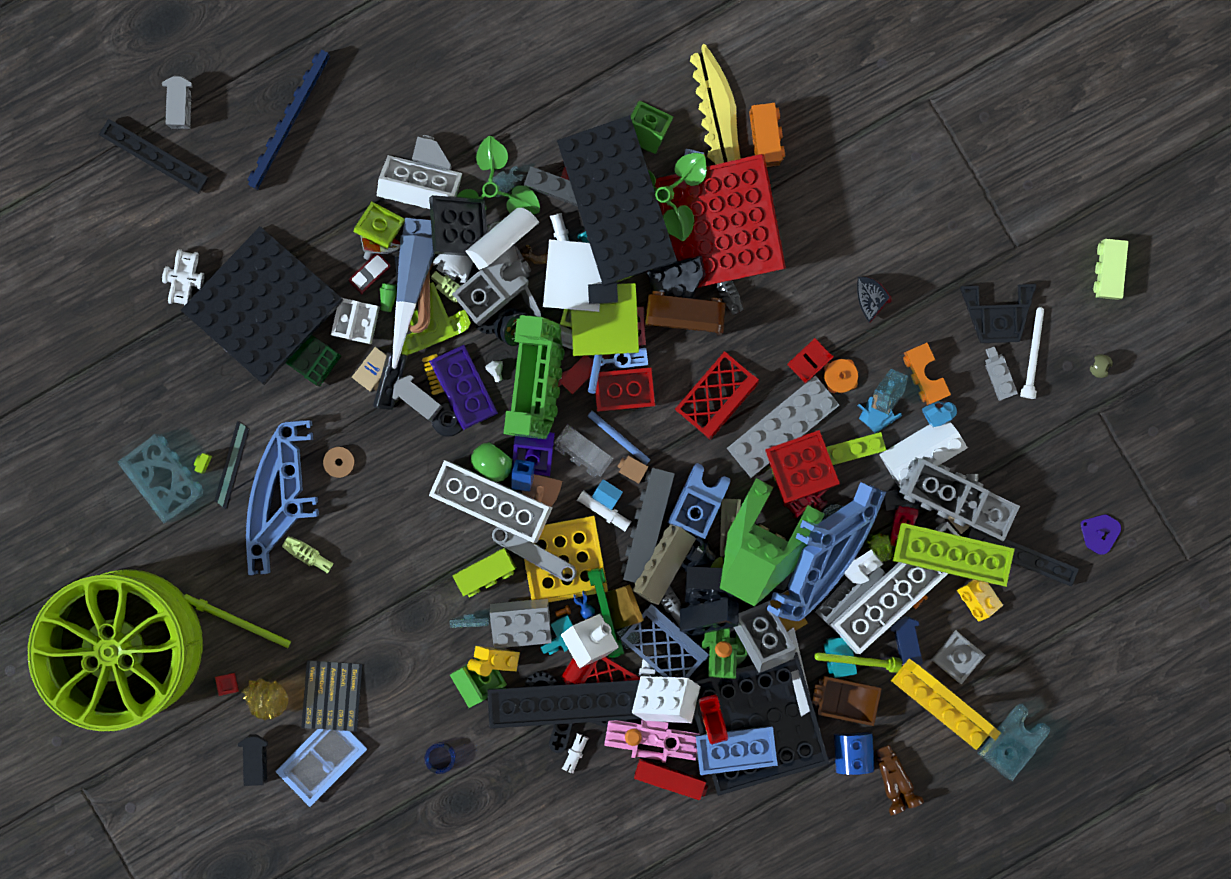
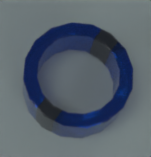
[424,742,456,774]

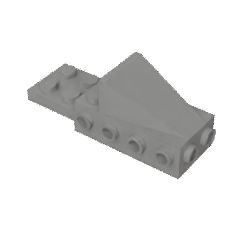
[899,456,1020,541]

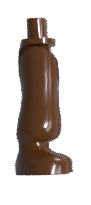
[876,745,924,815]

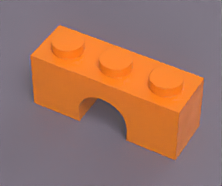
[903,343,951,405]

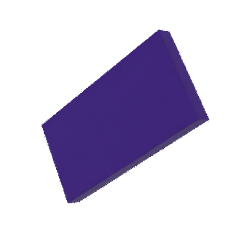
[429,345,498,430]

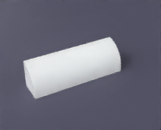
[466,208,539,270]

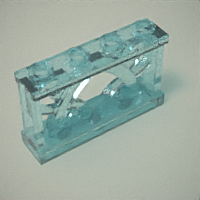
[118,434,204,523]

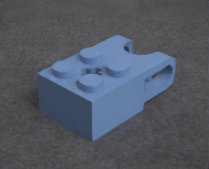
[667,463,730,539]

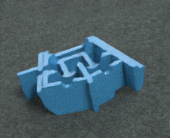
[857,397,902,433]

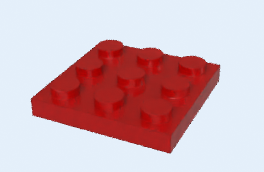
[765,430,840,504]

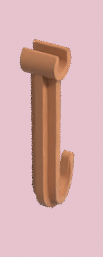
[408,263,433,333]

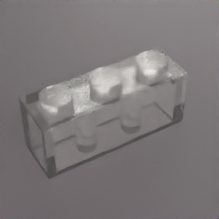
[554,425,614,478]

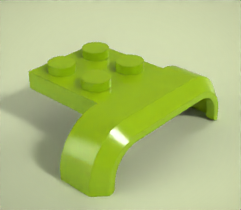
[401,283,471,355]

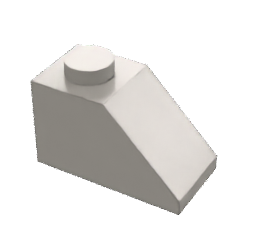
[412,135,452,170]

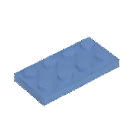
[695,726,778,775]

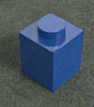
[511,459,535,492]

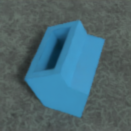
[592,480,623,510]

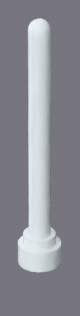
[1020,307,1044,399]

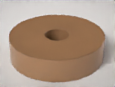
[323,447,355,478]

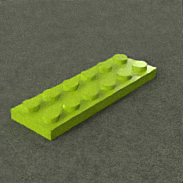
[893,523,1014,587]

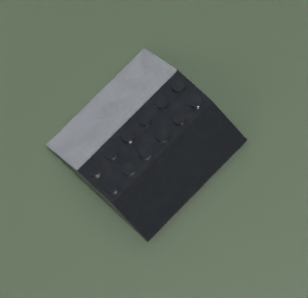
[694,652,829,796]

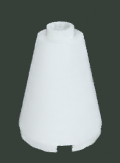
[433,254,473,283]

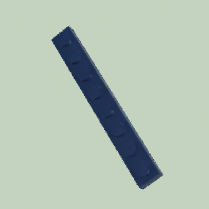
[248,49,331,190]

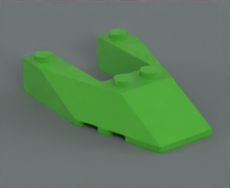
[720,478,825,606]

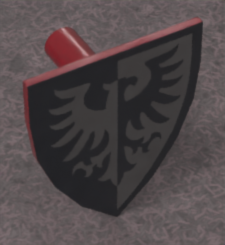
[857,277,892,323]

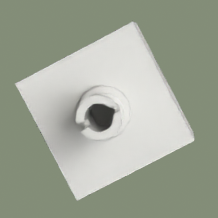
[561,614,618,669]

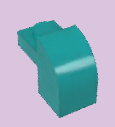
[541,615,573,655]

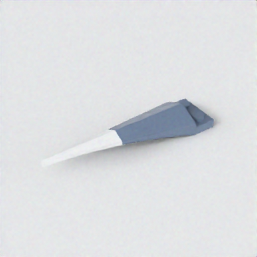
[392,218,435,369]

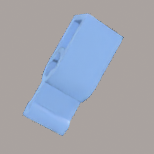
[601,348,648,369]

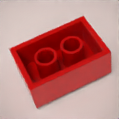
[596,368,655,412]

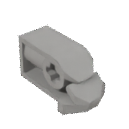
[162,75,192,129]
[392,375,443,422]

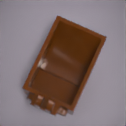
[812,674,882,726]

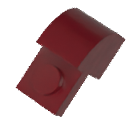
[890,506,918,546]

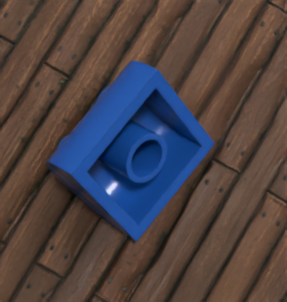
[834,732,874,775]

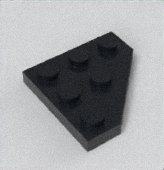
[648,256,706,299]

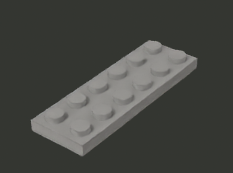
[726,375,839,478]

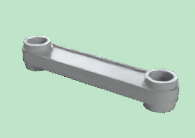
[492,527,577,582]

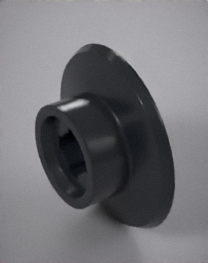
[432,402,462,437]

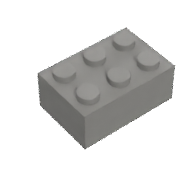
[490,599,552,648]
[734,601,796,673]

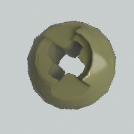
[1090,354,1113,378]

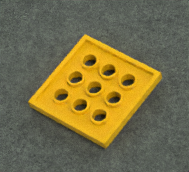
[524,516,608,602]

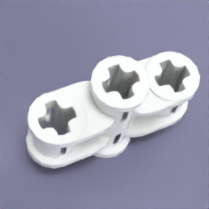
[162,249,205,305]

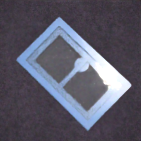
[275,729,367,807]

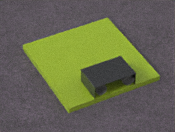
[571,283,639,356]

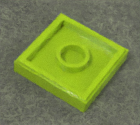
[353,202,405,249]

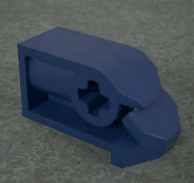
[890,616,923,666]

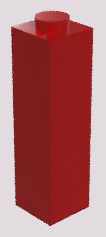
[634,758,708,800]

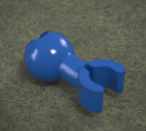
[573,591,595,620]

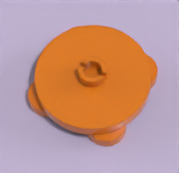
[824,359,858,393]

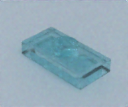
[450,614,489,628]

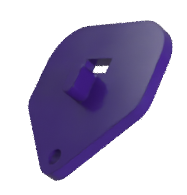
[1080,515,1121,554]

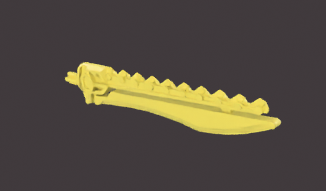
[690,44,740,165]

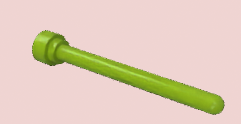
[815,653,902,673]

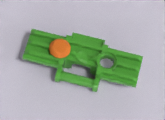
[702,628,745,679]

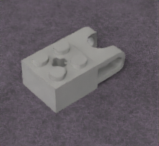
[452,254,529,326]

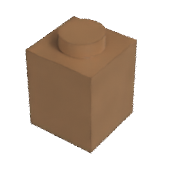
[617,456,648,483]

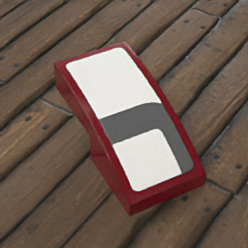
[348,253,391,295]

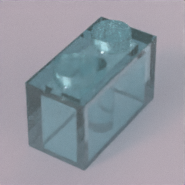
[871,369,908,415]

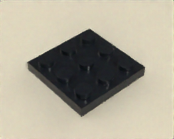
[429,195,487,256]

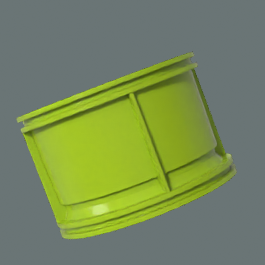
[28,570,203,731]

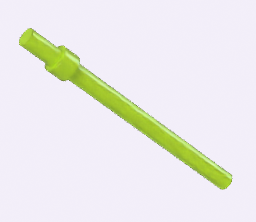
[184,594,291,648]

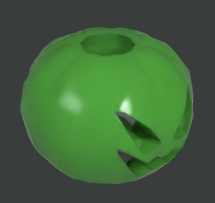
[471,442,513,483]

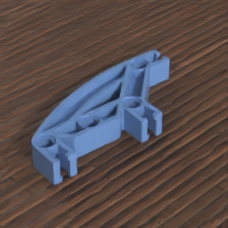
[246,420,319,575]
[767,482,886,621]

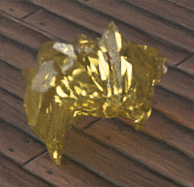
[242,679,288,720]

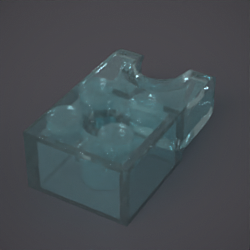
[977,704,1050,781]

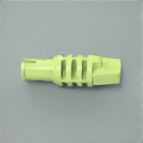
[431,271,461,303]
[282,536,334,574]

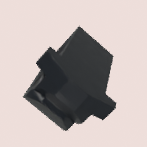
[238,734,268,786]

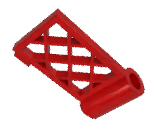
[562,657,640,684]

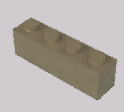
[632,524,696,605]

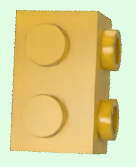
[957,579,1003,621]

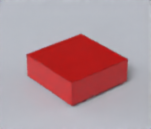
[215,673,239,696]

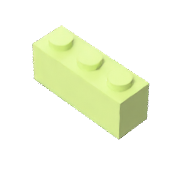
[1093,239,1128,300]

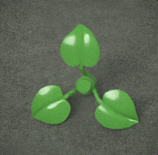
[456,136,540,214]
[648,153,707,241]

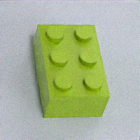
[453,548,516,597]

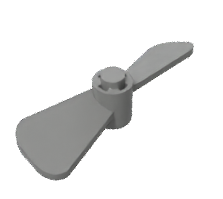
[487,222,541,317]

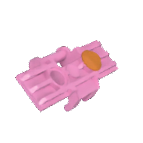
[604,719,700,763]

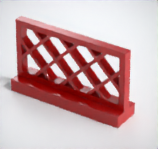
[675,351,760,440]

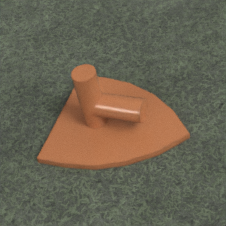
[522,474,562,507]

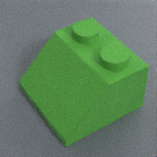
[631,101,673,154]
[450,659,507,708]

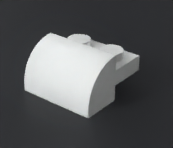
[331,298,380,344]

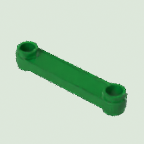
[587,568,624,658]

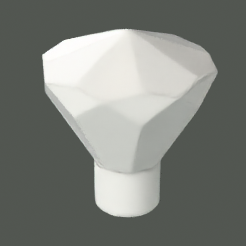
[485,361,503,382]

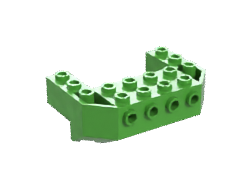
[504,315,564,439]

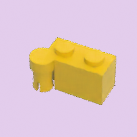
[467,646,520,677]

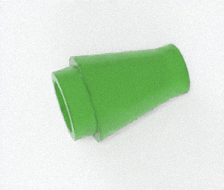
[380,283,397,312]

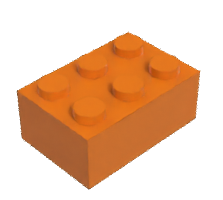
[749,103,785,167]

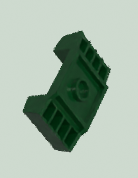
[286,335,342,387]

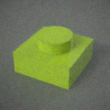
[194,453,212,474]

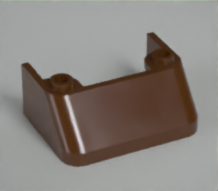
[645,291,725,336]

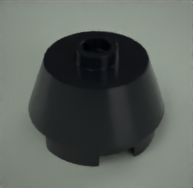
[681,536,715,572]

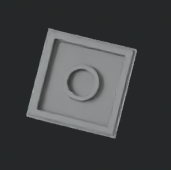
[931,630,986,684]

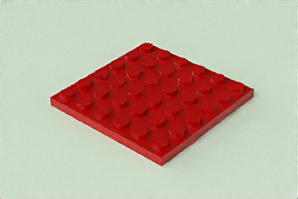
[655,154,786,288]

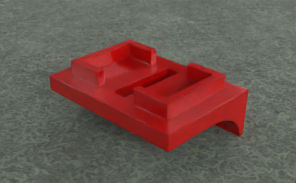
[787,338,834,383]

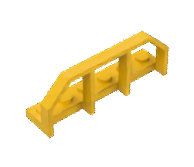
[891,659,1001,750]

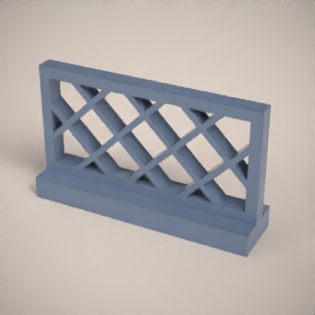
[620,604,709,678]

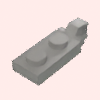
[985,347,1018,401]

